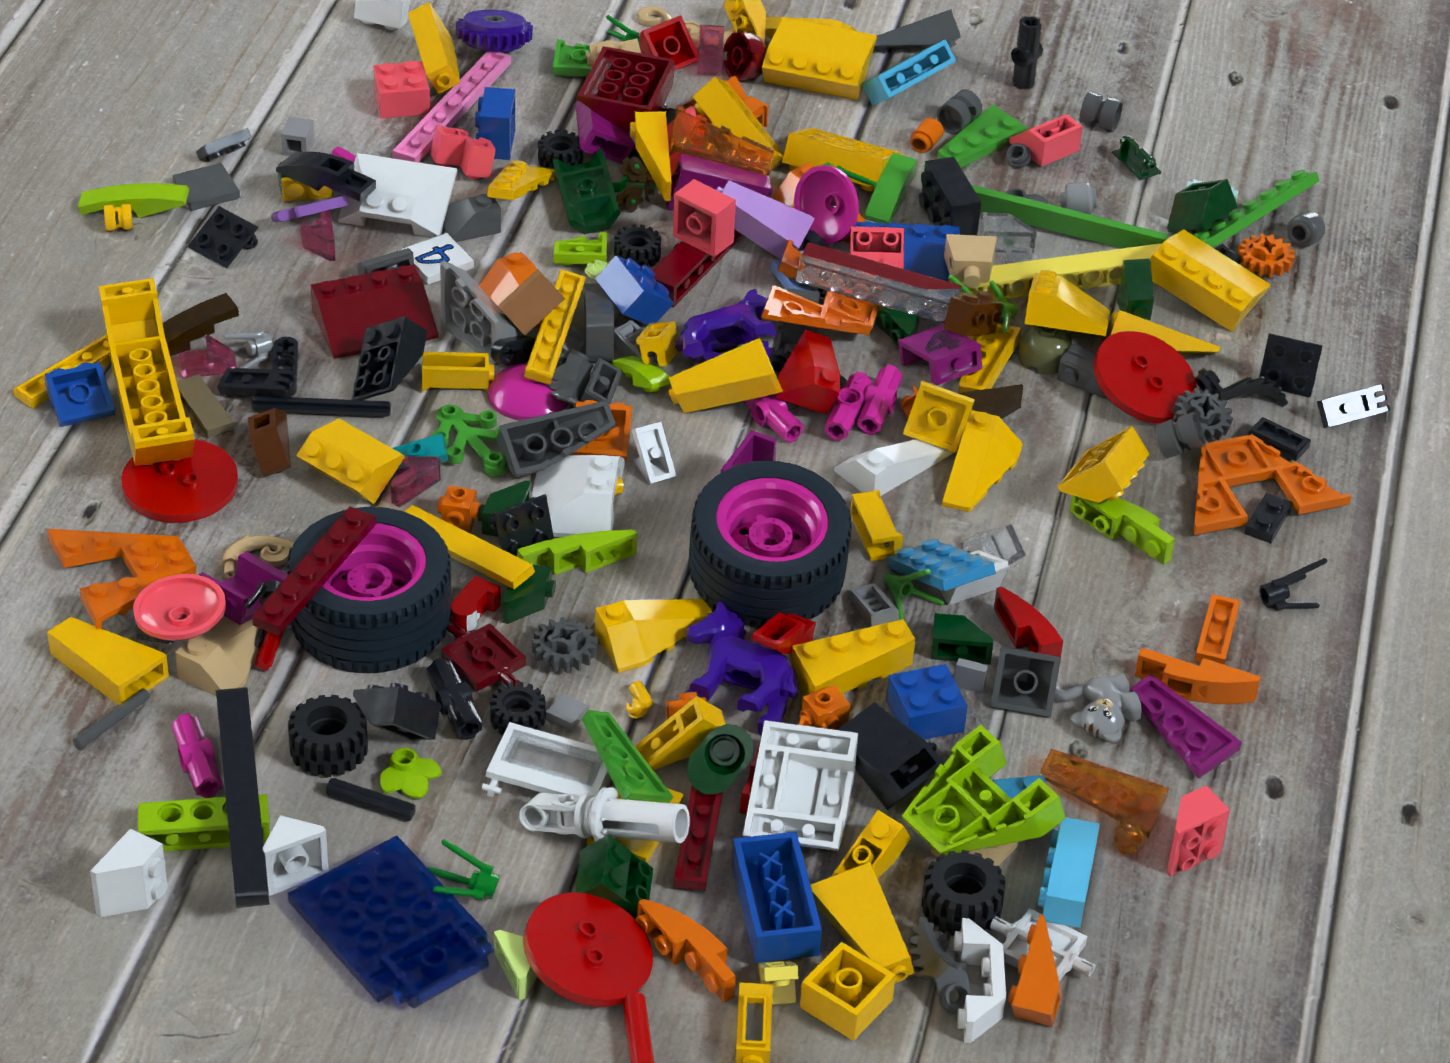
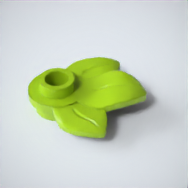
[380,748,442,799]

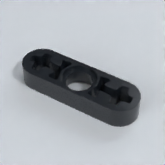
[272,337,299,397]

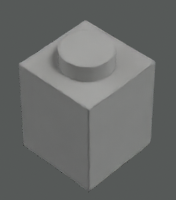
[281,117,315,156]

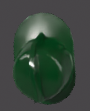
[687,724,754,794]

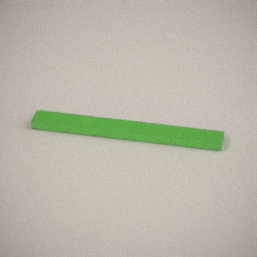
[972,185,1168,248]

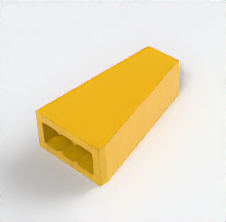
[408,2,460,94]
[668,338,782,413]
[47,617,169,706]
[810,862,915,983]

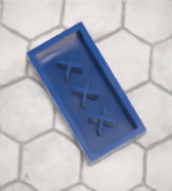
[731,832,822,963]

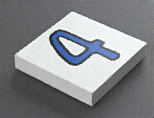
[401,233,474,285]

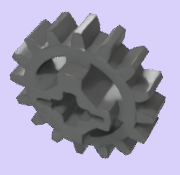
[1172,388,1233,443]
[532,617,598,673]

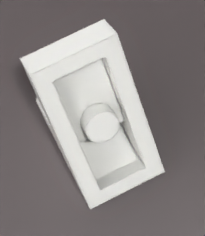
[632,422,676,484]

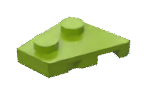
[554,232,607,266]

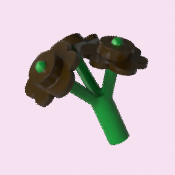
[612,157,657,213]

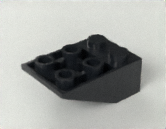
[352,316,428,400]
[837,702,944,810]

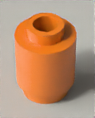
[910,118,944,153]

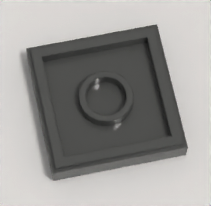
[173,163,240,211]

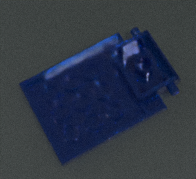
[288,835,494,1008]

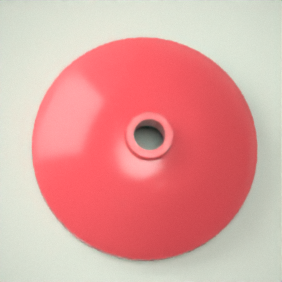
[133,574,226,641]

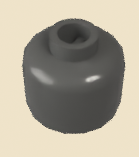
[1287,211,1325,248]

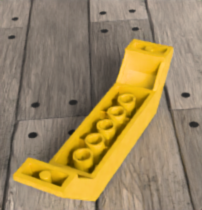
[98,278,195,466]

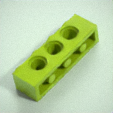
[138,794,270,852]

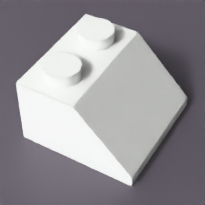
[90,829,168,917]

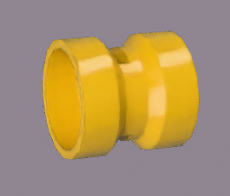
[104,204,133,231]

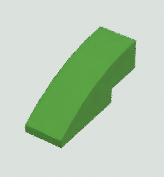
[864,153,917,223]

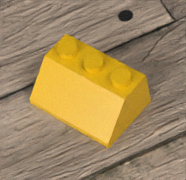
[296,418,405,504]

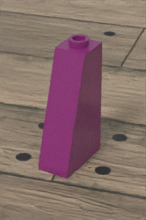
[575,101,635,165]
[666,154,773,211]

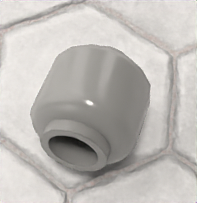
[1060,182,1097,214]

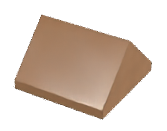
[498,269,565,335]

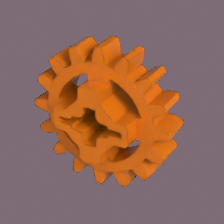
[1238,233,1295,278]

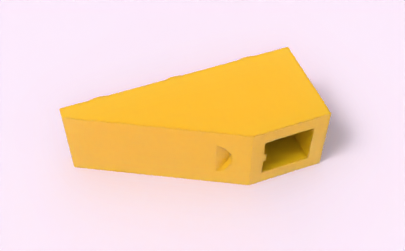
[723,0,766,42]
[831,810,911,879]

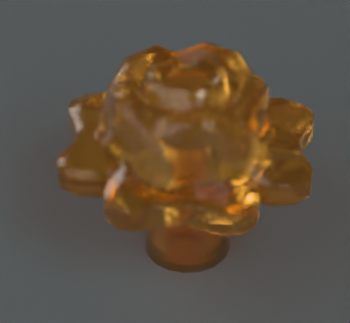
[1113,817,1145,854]

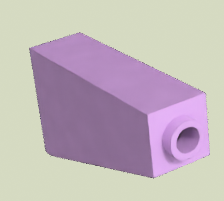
[716,180,815,260]

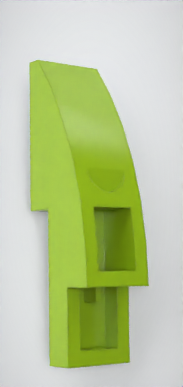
[1070,495,1175,565]

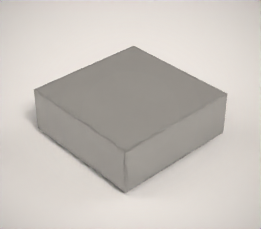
[954,658,988,694]
[546,693,589,731]

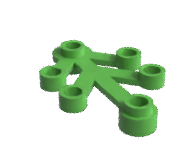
[432,404,506,477]

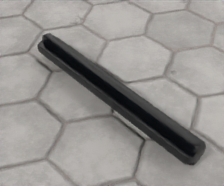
[252,396,391,417]

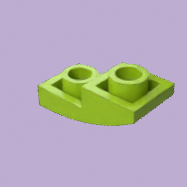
[613,355,671,392]

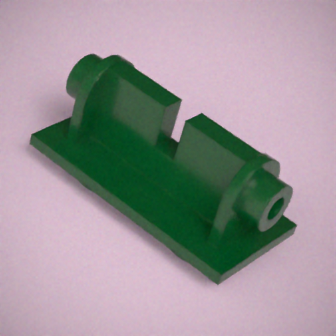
[1112,135,1161,180]

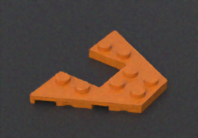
[761,239,879,335]
[1193,434,1351,535]
[47,529,196,629]

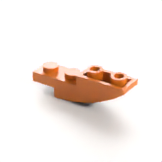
[1134,648,1261,704]
[636,899,736,1003]

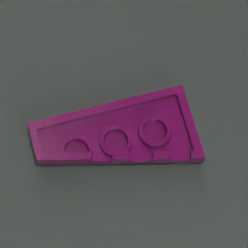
[1130,674,1241,779]

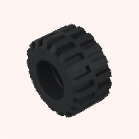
[288,695,368,777]
[921,850,1006,936]

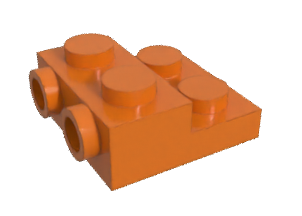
[571,400,632,461]

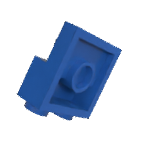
[44,362,116,427]

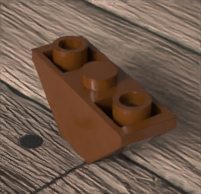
[248,408,291,477]

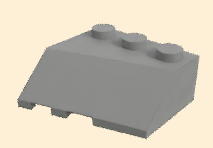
[440,261,520,365]

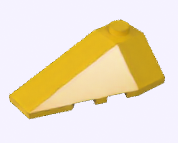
[942,410,1023,512]

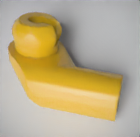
[626,681,653,719]

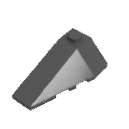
[874,9,961,49]
[497,400,616,477]

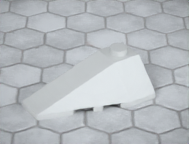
[834,439,954,496]

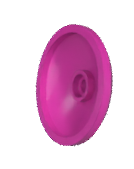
[794,165,859,244]
[488,363,569,421]

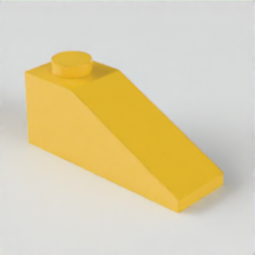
[635,696,726,770]

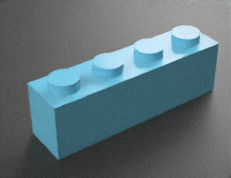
[862,39,956,106]
[1038,817,1100,928]

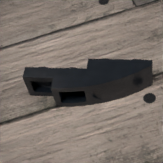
[276,151,376,202]

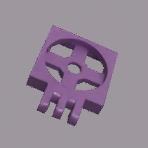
[271,195,349,222]

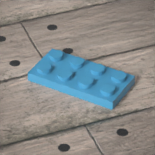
[886,539,996,591]

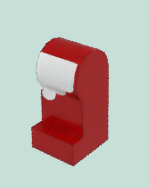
[451,576,501,632]

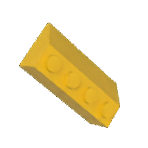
[692,77,784,173]
[1057,426,1150,503]

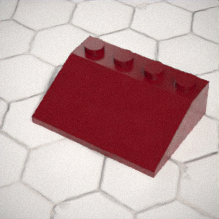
[577,46,675,132]
[311,265,439,359]

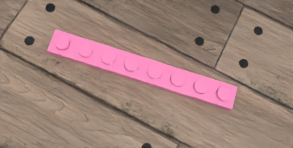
[392,51,511,162]

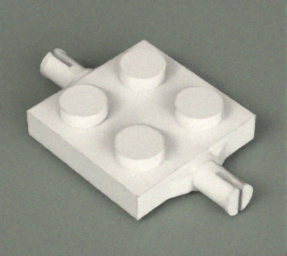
[990,908,1096,982]

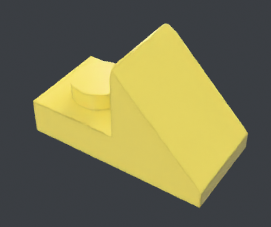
[758,961,799,1005]

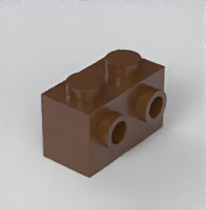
[944,291,1003,337]

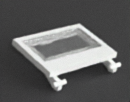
[482,722,608,797]

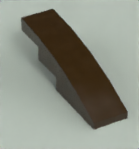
[163,293,239,357]

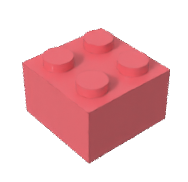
[373,61,430,118]
[673,179,736,257]

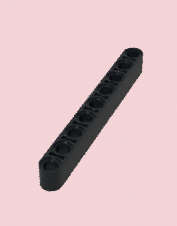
[216,687,270,908]

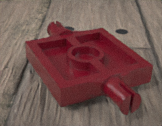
[441,622,526,692]

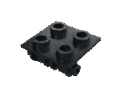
[188,206,258,268]
[1259,333,1323,397]
[488,494,554,557]

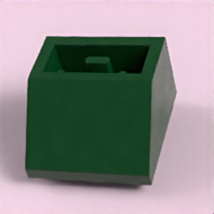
[1167,179,1238,232]
[575,834,653,920]

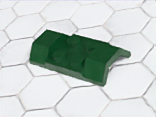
[552,149,620,234]

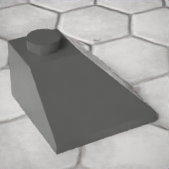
[443,194,501,242]
[991,647,1061,717]

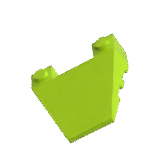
[902,725,1066,856]

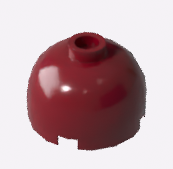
[723,32,767,81]

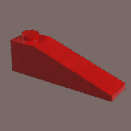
[775,329,840,415]

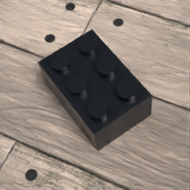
[919,157,981,235]

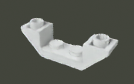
[954,918,1006,1043]

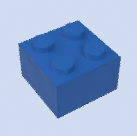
[475,87,516,160]
[595,255,674,324]
[886,664,968,739]

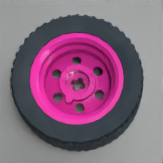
[688,461,852,628]
[287,507,452,673]

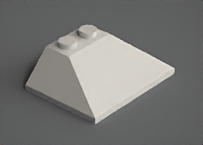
[338,153,457,238]
[531,455,625,537]
[743,720,858,851]

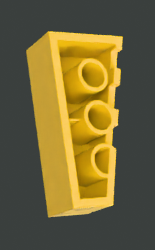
[791,619,915,696]

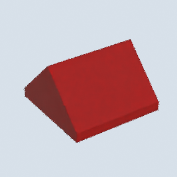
[640,15,701,71]

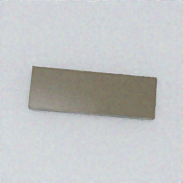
[177,374,234,438]

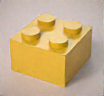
[800,942,896,1041]

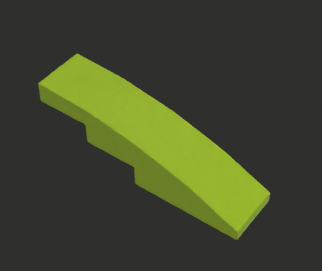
[77,183,189,218]
[517,530,637,575]

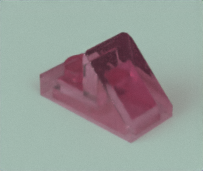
[697,25,724,76]
[301,210,336,261]
[179,334,237,379]
[391,456,441,508]

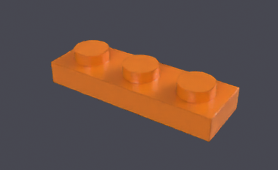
[1194,594,1241,665]

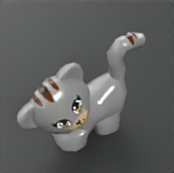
[1054,673,1142,744]

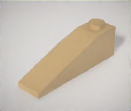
[175,617,259,696]

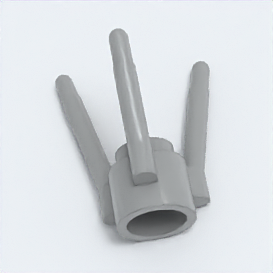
[209,330,273,368]

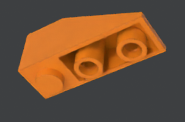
[1008,915,1062,1027]

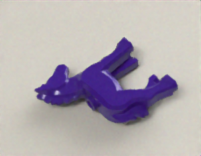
[675,289,777,364]
[685,601,799,736]

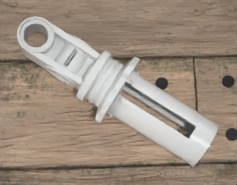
[519,787,690,843]

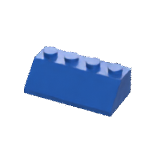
[854,221,960,282]

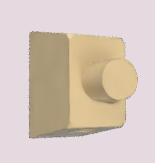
[944,234,997,288]

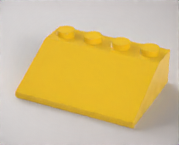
[762,17,877,101]
[782,127,904,192]
[1150,229,1271,332]
[1024,270,1110,336]

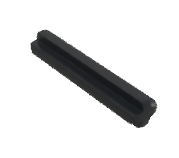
[326,778,416,821]

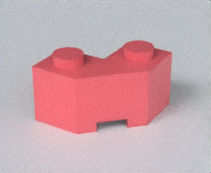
[430,125,496,180]

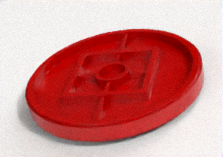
[1093,331,1197,424]
[121,439,238,523]
[523,893,653,1007]

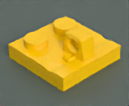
[903,381,975,453]

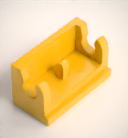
[636,321,678,367]

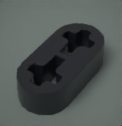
[491,335,536,366]

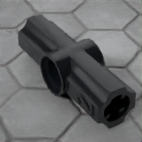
[1011,16,1043,89]
[426,658,482,740]

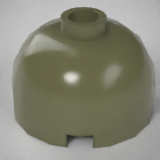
[1018,325,1072,374]

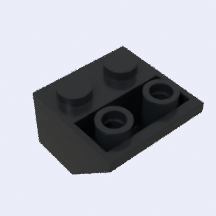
[353,683,441,741]

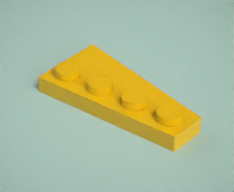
[487,161,557,200]
[959,324,1022,393]

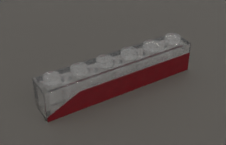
[796,242,962,324]

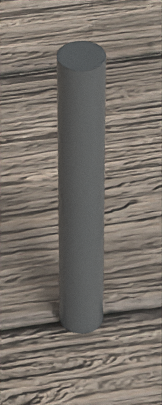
[73,688,150,750]

